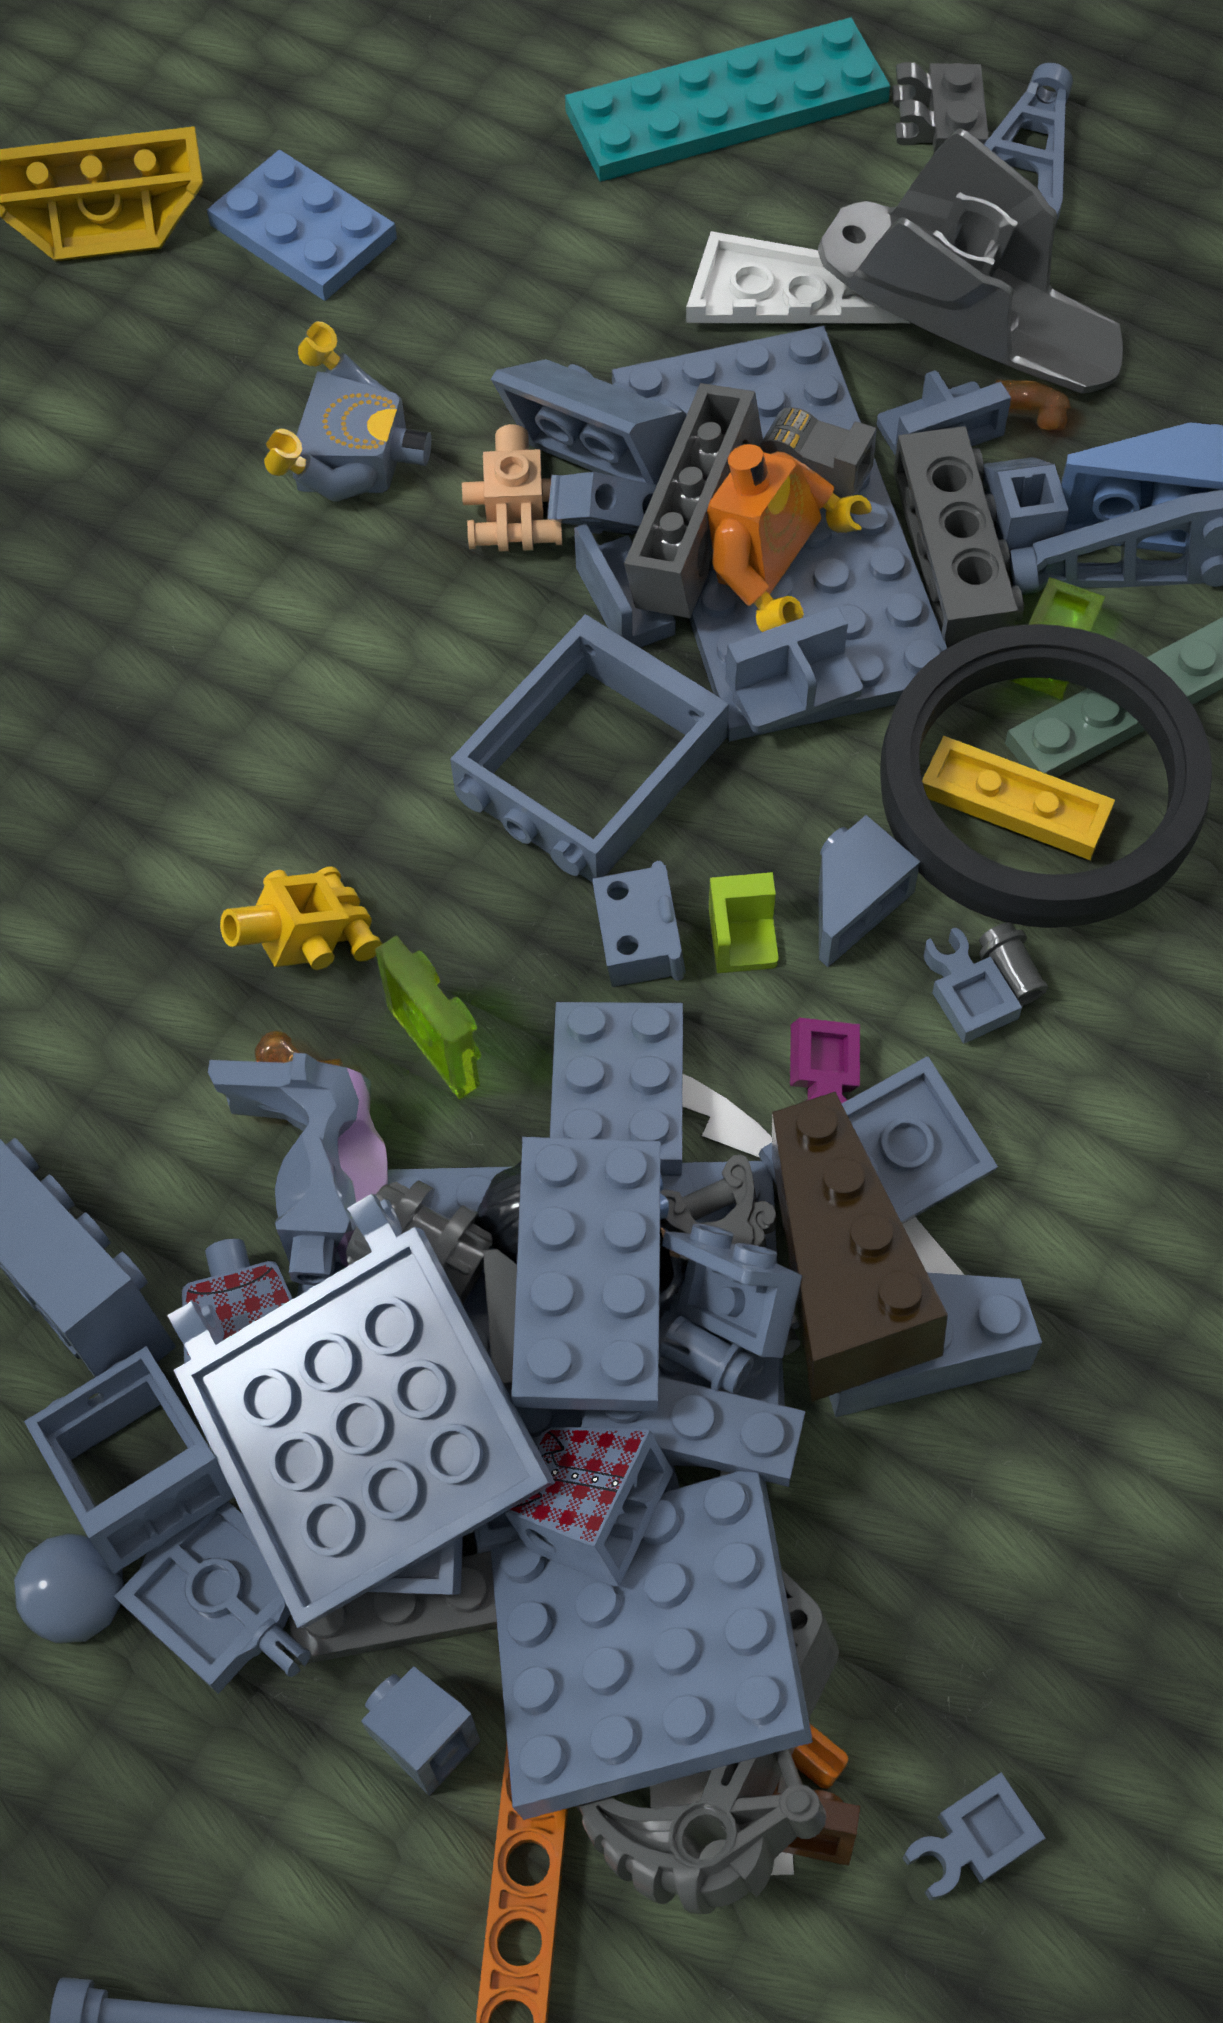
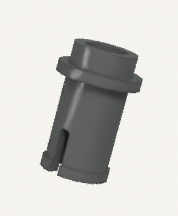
[979,922,1049,1006]

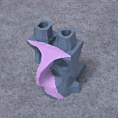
[208,1053,388,1296]

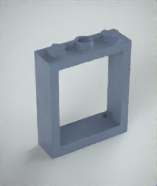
[450,614,729,882]

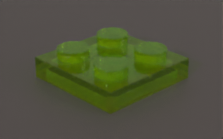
[375,935,481,1099]

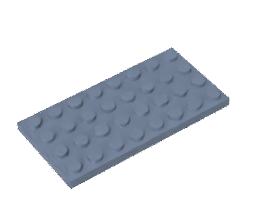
[612,326,947,742]

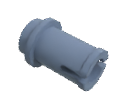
[659,1316,754,1394]

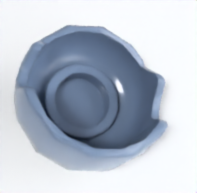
[14,1533,124,1644]

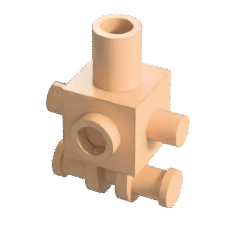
[462,424,562,552]

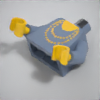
[264,321,431,502]

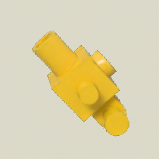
[220,867,382,970]

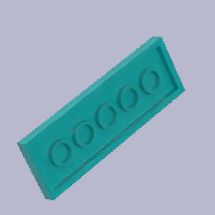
[565,17,890,182]

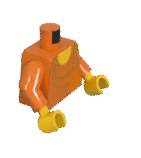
[707,444,872,632]

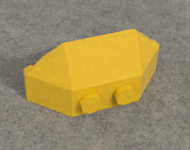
[0,127,203,262]

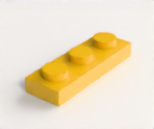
[922,736,1115,860]

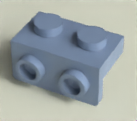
[662,1224,802,1358]

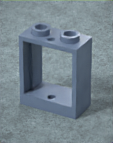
[24,1346,234,1574]

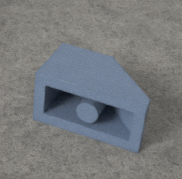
[819,815,920,967]
[361,1666,481,1796]

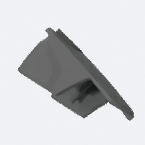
[817,129,1123,394]

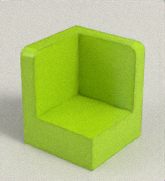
[709,872,779,973]

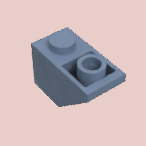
[982,457,1069,550]

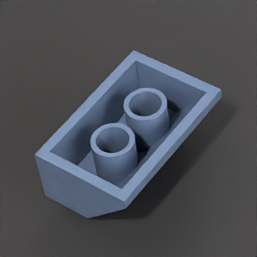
[491,359,686,485]

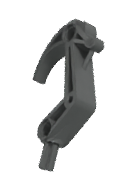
[576,1471,839,1914]

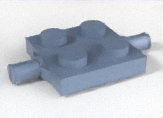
[114,1502,311,1694]

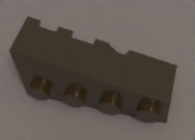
[772,1092,948,1402]

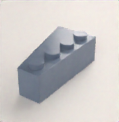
[0,1138,176,1377]

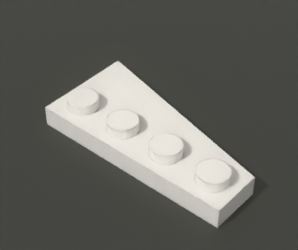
[686,231,910,323]

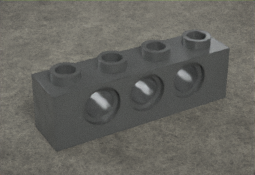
[624,383,763,618]
[893,426,1023,648]

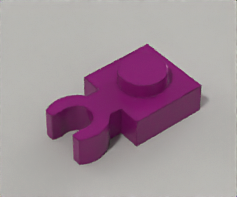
[790,1017,860,1103]

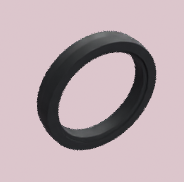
[880,624,1212,928]

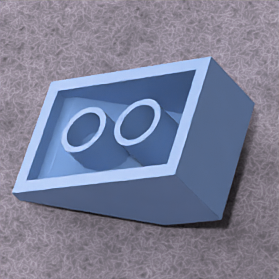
[1061,422,1223,554]

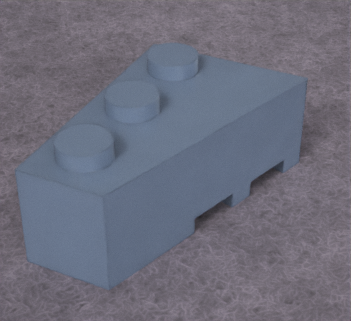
[829,1272,1042,1417]

